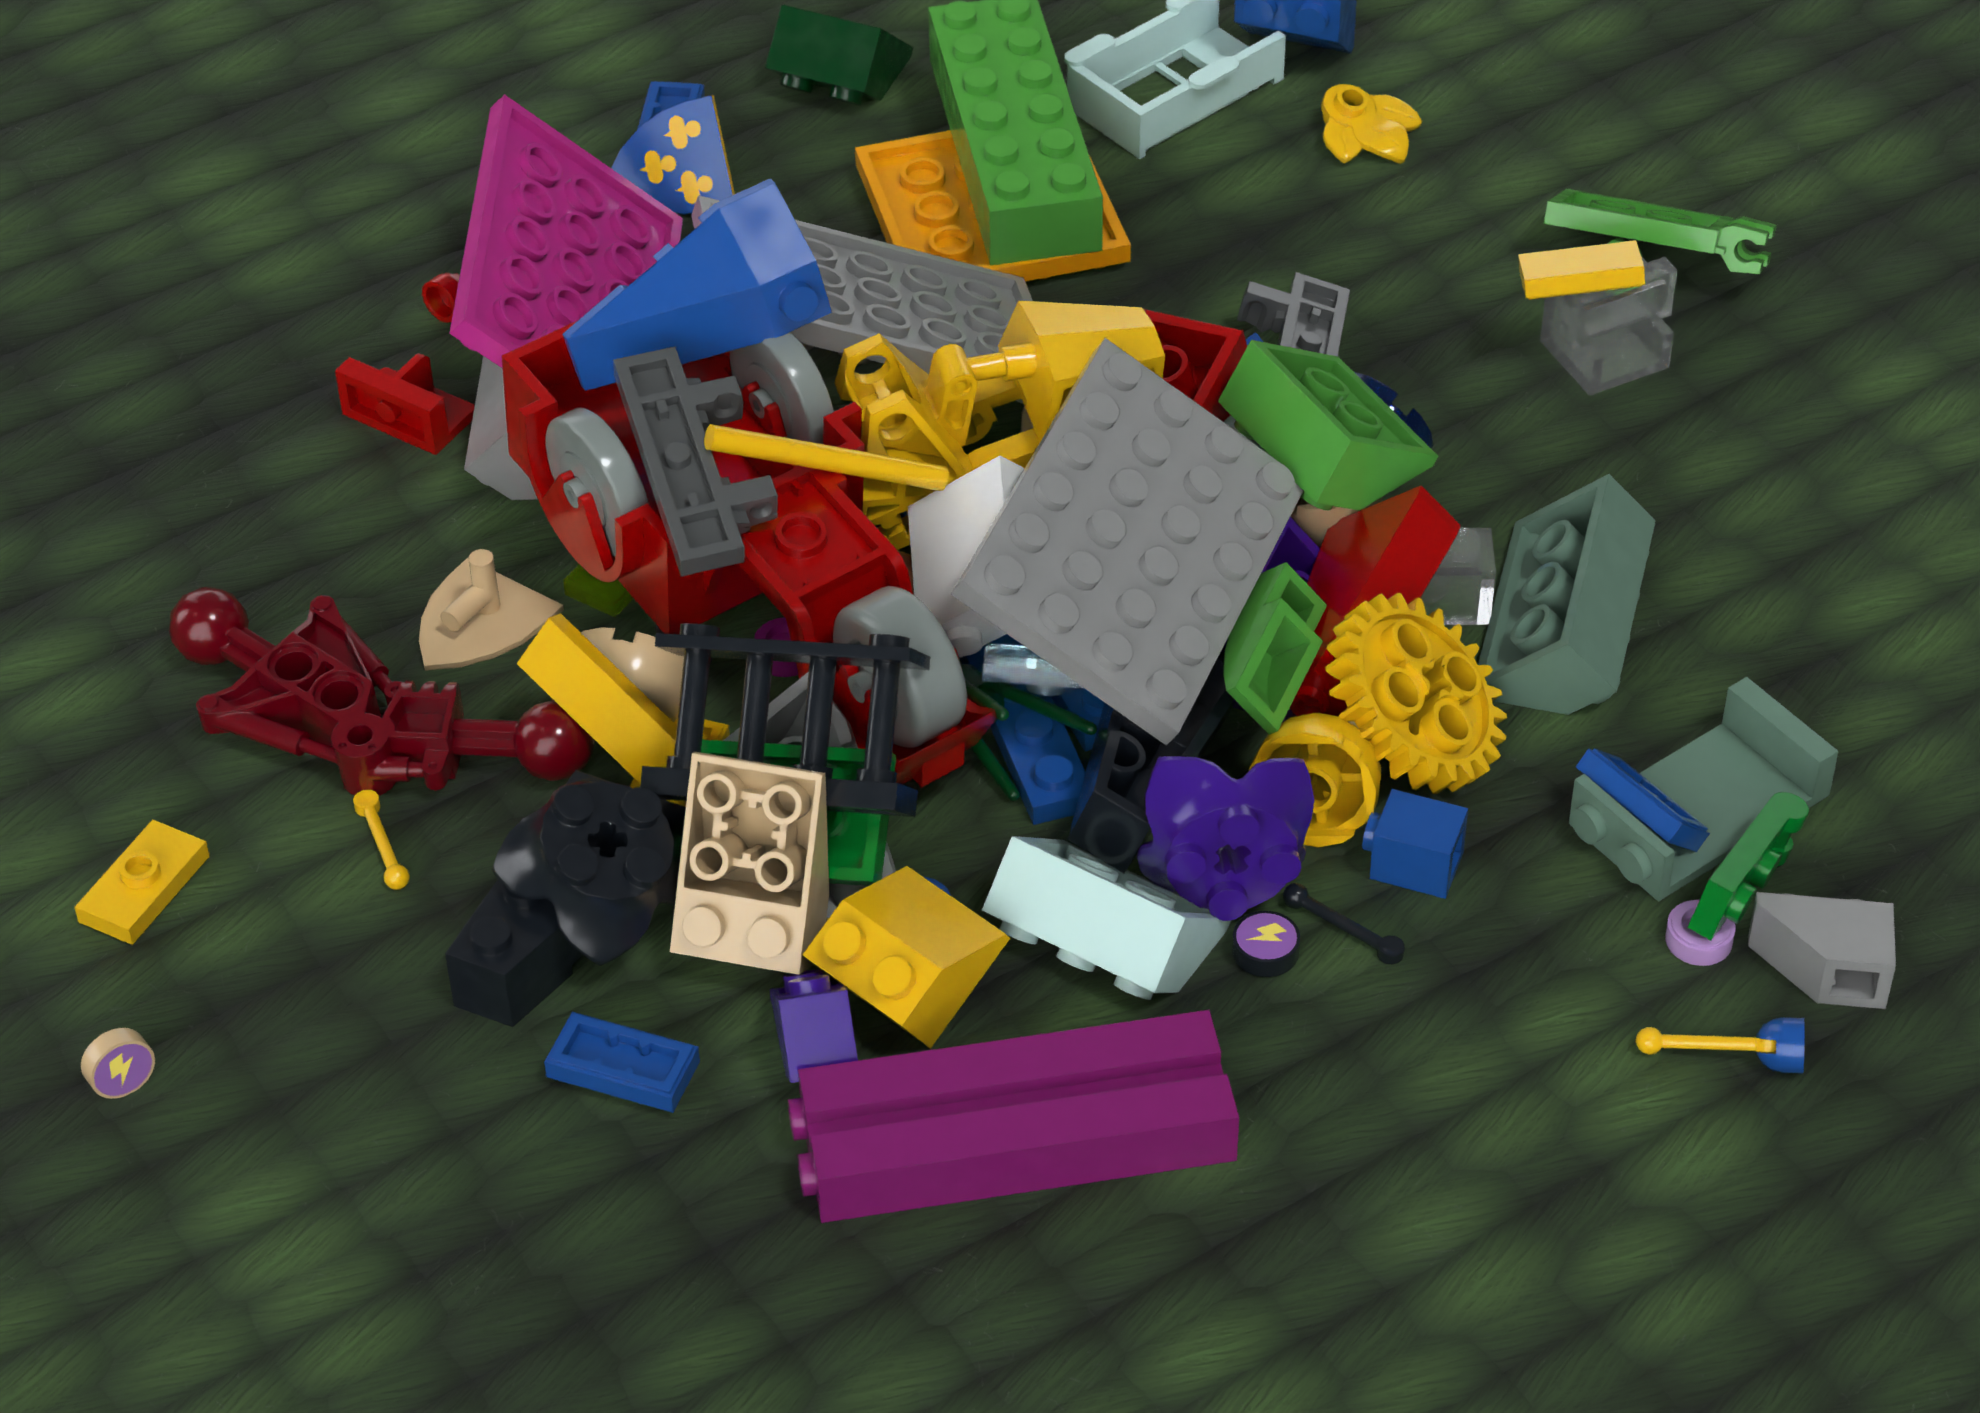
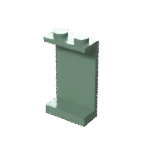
[1569,677,1838,902]

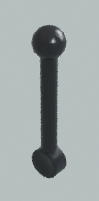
[1283,883,1405,965]

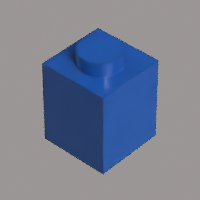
[1362,789,1468,899]

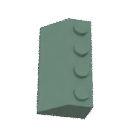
[1478,474,1656,715]

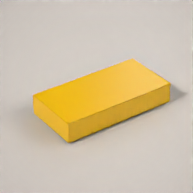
[1518,240,1645,300]

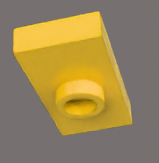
[74,819,210,945]

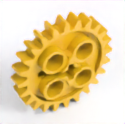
[1325,593,1507,794]

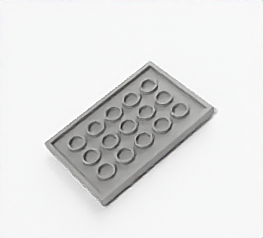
[691,195,1033,403]
[951,338,1303,745]

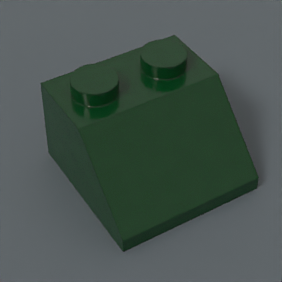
[765,4,914,106]

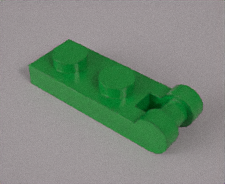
[1687,792,1809,940]

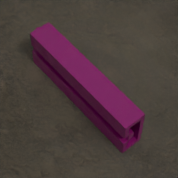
[788,1010,1239,1223]

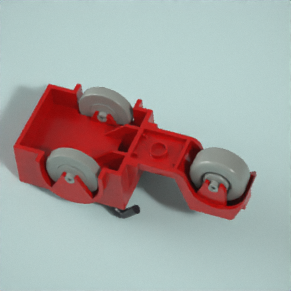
[502,320,997,788]

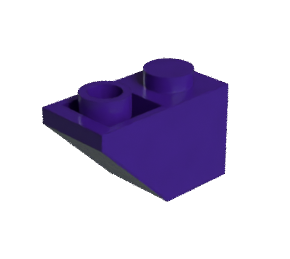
[769,969,858,1083]

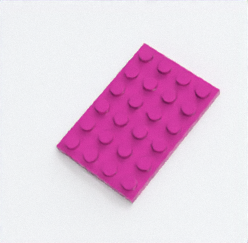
[449,94,683,368]

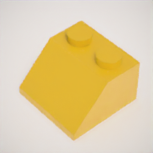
[802,866,1010,1049]

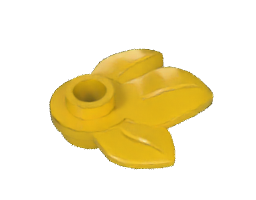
[1321,84,1422,164]

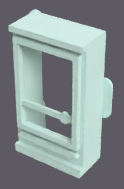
[1065,0,1286,159]

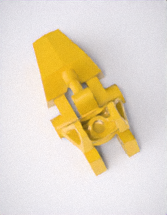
[834,301,1165,550]

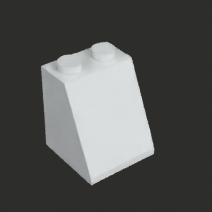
[908,455,1025,658]

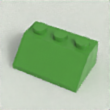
[1218,340,1438,511]

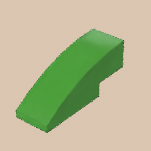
[1223,562,1327,735]

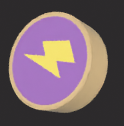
[81,1028,155,1099]

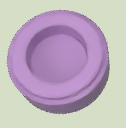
[1665,900,1735,966]

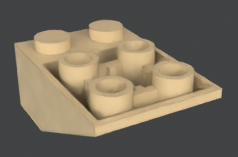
[670,752,829,975]

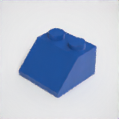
[1234,0,1357,53]

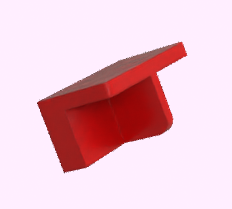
[335,353,475,455]

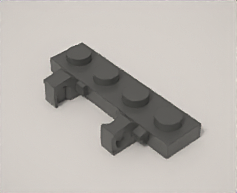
[1237,272,1350,356]
[613,347,778,576]

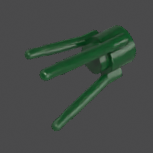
[961,664,1097,801]

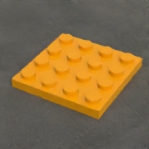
[855,130,1131,282]

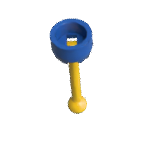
[1636,1017,1805,1073]

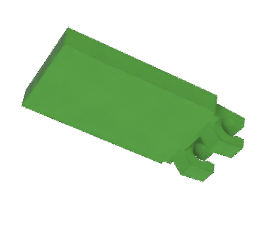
[1544,189,1777,274]

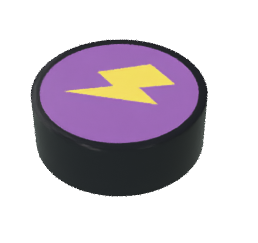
[1232,911,1300,977]

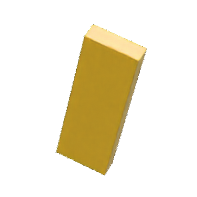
[516,613,677,784]

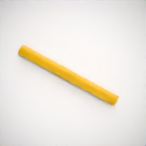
[704,424,949,491]

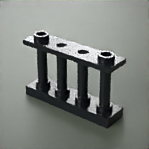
[640,623,931,817]

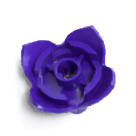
[1137,756,1314,921]

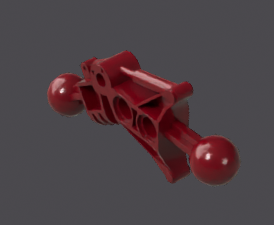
[169,587,595,795]

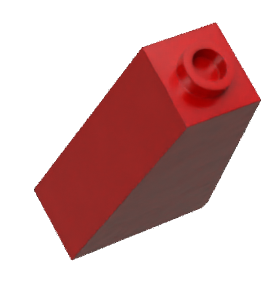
[1290,485,1461,716]

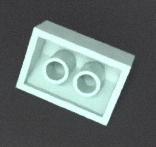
[982,836,1231,1000]

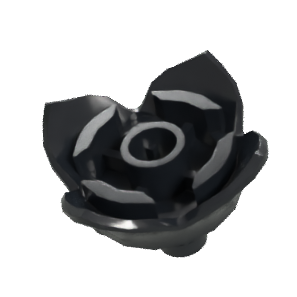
[492,781,682,966]

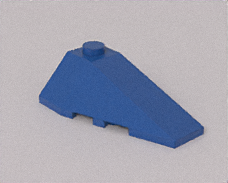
[562,178,832,391]

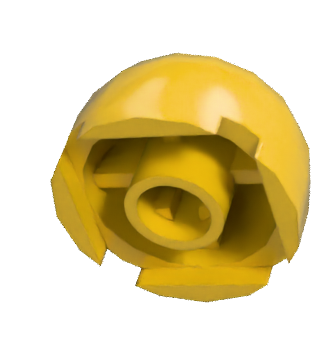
[1249,713,1381,847]

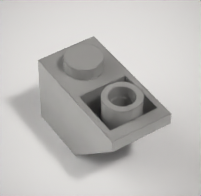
[1748,892,1896,1009]

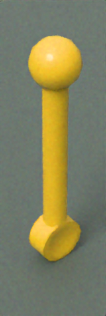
[353,790,410,890]

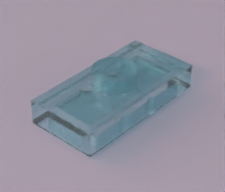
[982,643,1085,696]

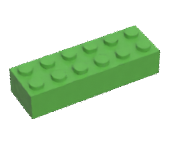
[928,0,1103,266]

